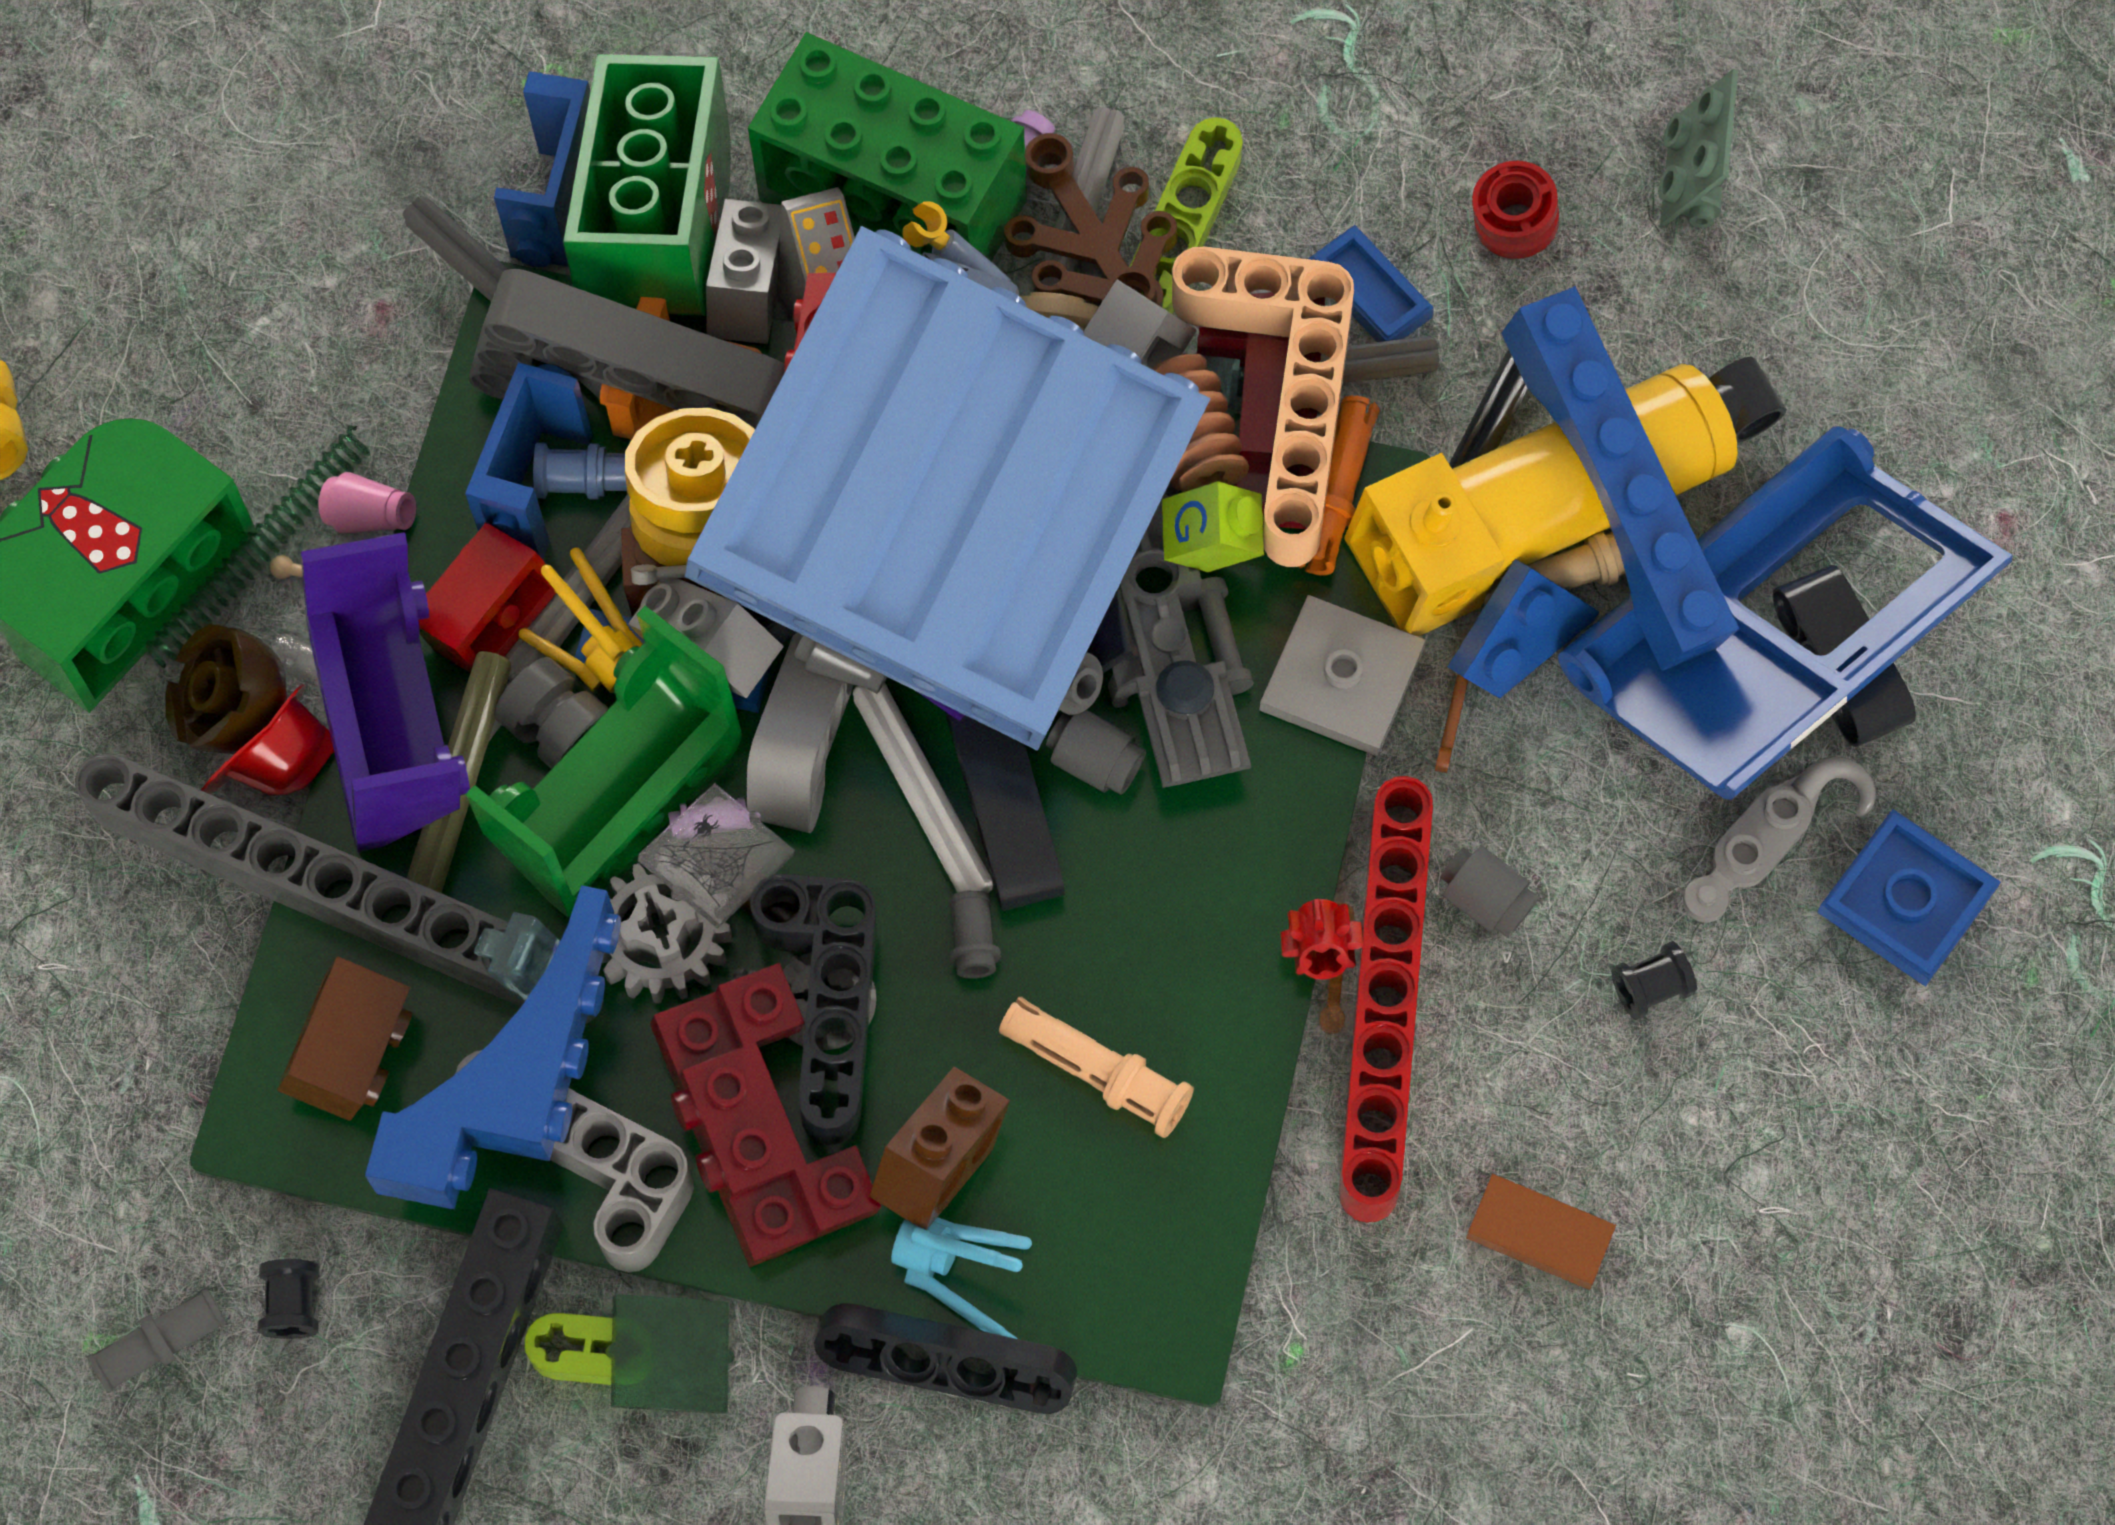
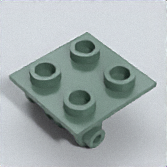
[1658,69,1738,228]

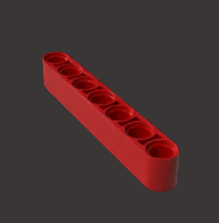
[1339,776,1433,1223]

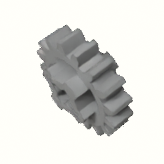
[602,860,732,1003]

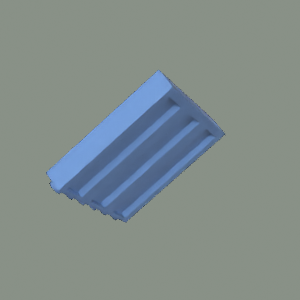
[685,226,1211,751]

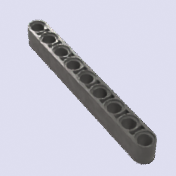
[75,753,604,1024]

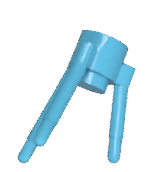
[891,1217,1032,1339]

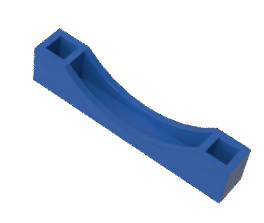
[1501,286,1739,671]

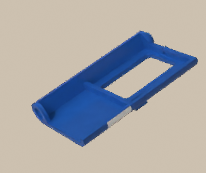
[1558,426,2013,800]

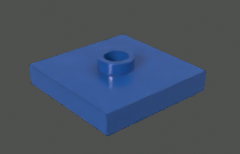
[1817,809,2001,987]

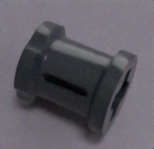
[1611,941,1697,1020]
[257,1259,320,1339]

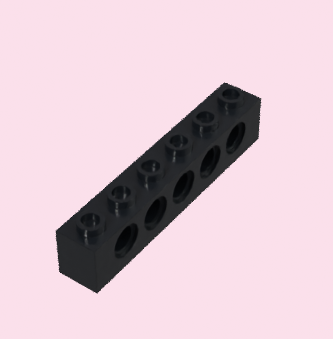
[364,1188,564,1525]

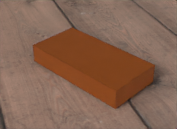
[1466,1173,1616,1290]

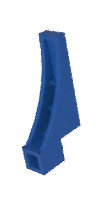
[365,886,621,1210]

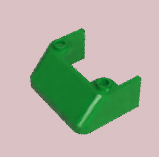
[465,605,742,919]

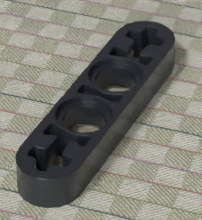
[814,1303,1077,1414]

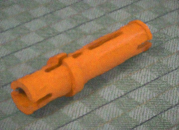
[1298,395,1380,576]

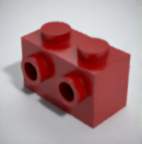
[418,523,556,673]

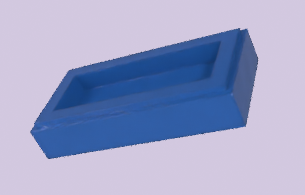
[1309,225,1434,342]

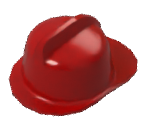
[201,684,334,796]

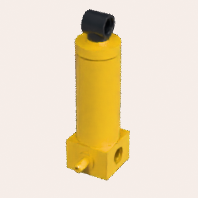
[1344,356,1787,637]

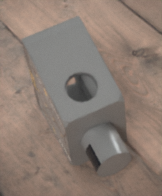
[764,1386,848,1525]

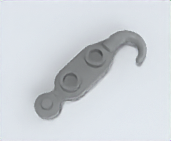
[1682,756,1876,923]

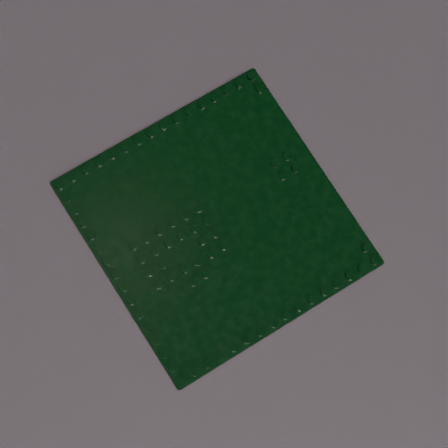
[190,261,1430,1408]

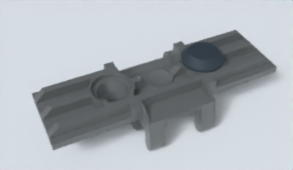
[1108,491,1254,788]

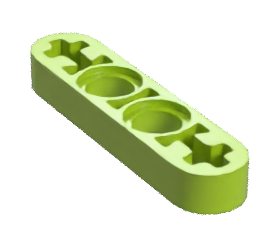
[1129,117,1243,314]

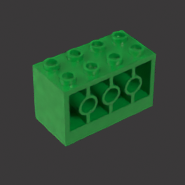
[748,32,1027,262]

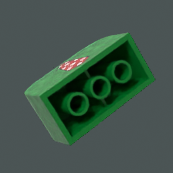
[563,54,731,316]
[0,418,257,713]

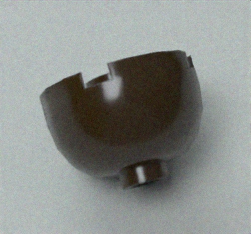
[165,624,287,754]

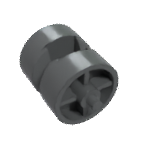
[494,657,609,769]

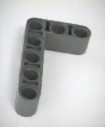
[469,269,785,429]

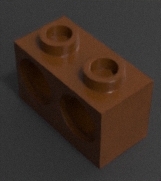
[869,1066,1010,1230]

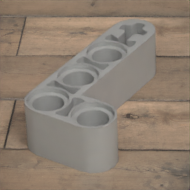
[747,632,854,833]
[455,1050,694,1272]

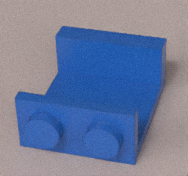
[494,71,590,267]
[465,362,592,559]

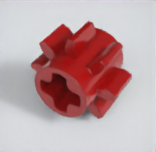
[1280,899,1364,980]

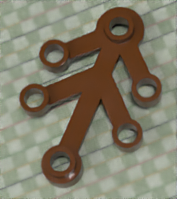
[1004,133,1178,307]

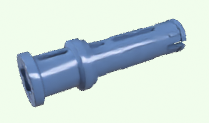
[533,442,627,500]

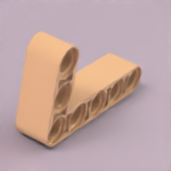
[1172,247,1354,567]

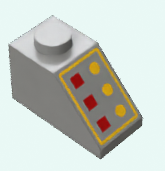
[778,187,855,318]

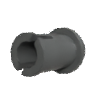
[949,891,1001,978]

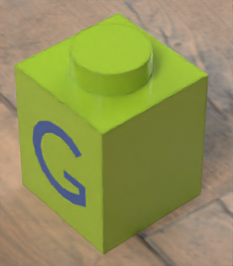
[1162,481,1264,572]

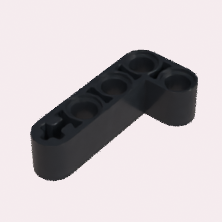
[750,874,877,1145]

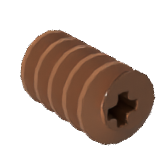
[1151,354,1249,492]

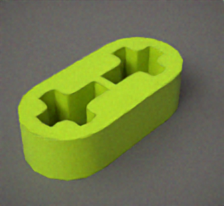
[524,1313,654,1386]

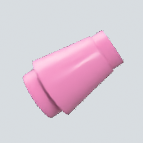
[318,472,416,534]

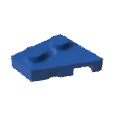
[1447,559,1599,699]

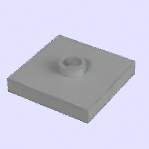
[1260,595,1426,757]

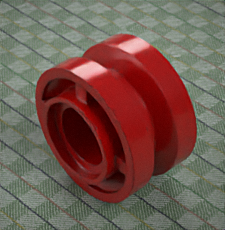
[1472,161,1559,259]

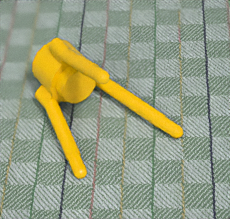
[519,547,643,693]

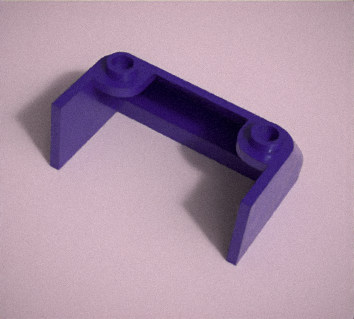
[300,532,470,852]

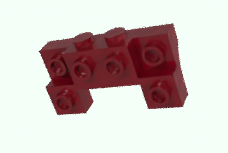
[1197,292,1325,529]
[650,963,882,1268]

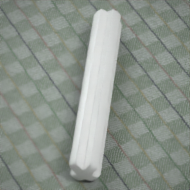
[853,683,992,893]

